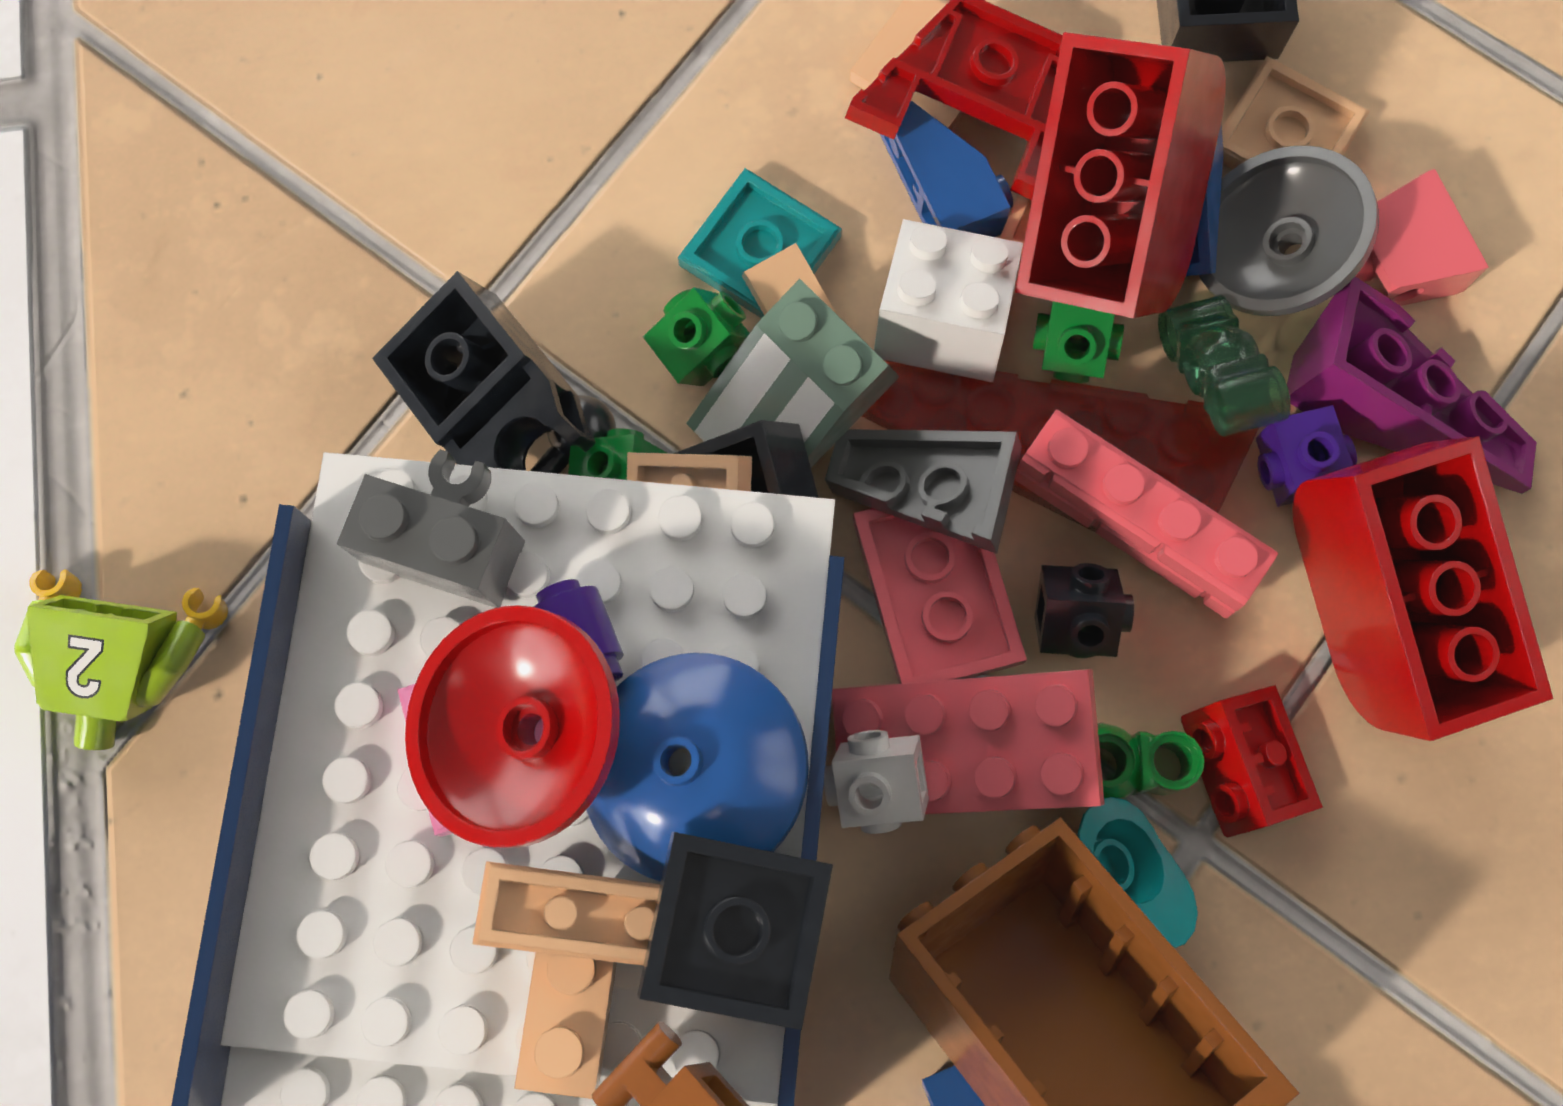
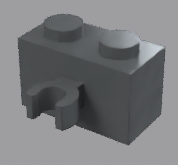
[337,449,525,608]

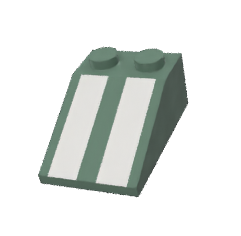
[686,279,900,468]

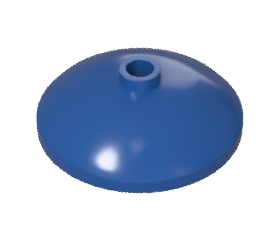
[586,653,809,882]

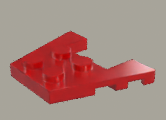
[845,0,1063,200]

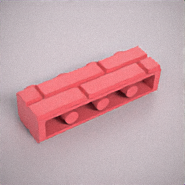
[1014,409,1279,619]

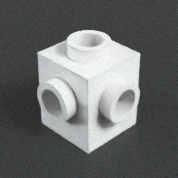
[824,730,929,834]

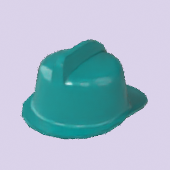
[1076,797,1198,949]

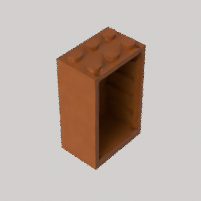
[889,817,1300,1106]

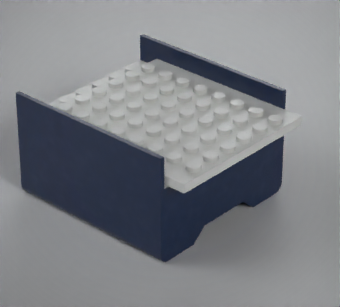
[171,452,845,1106]

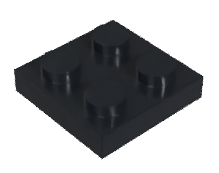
[637,832,833,1030]

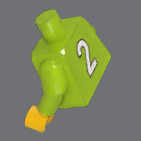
[14,569,228,750]

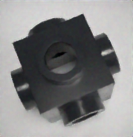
[1034,563,1134,658]

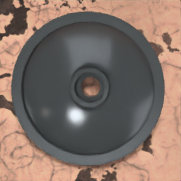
[1199,146,1379,316]

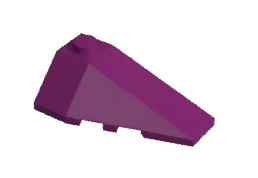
[1283,277,1537,494]

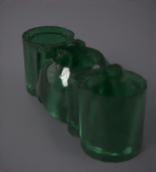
[1158,295,1291,437]

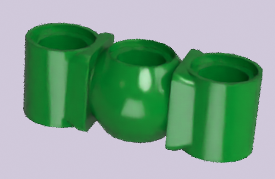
[1097,722,1205,800]

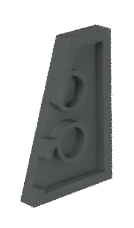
[825,429,1022,554]

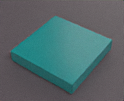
[678,168,842,319]

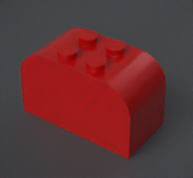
[1015,32,1226,319]
[1293,436,1554,741]

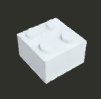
[874,219,1023,382]

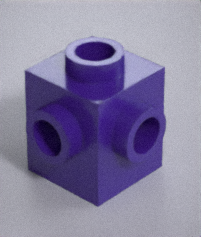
[1255,405,1357,507]

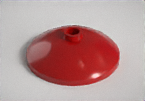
[405,605,620,848]

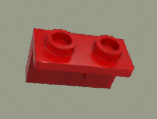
[1181,685,1323,838]

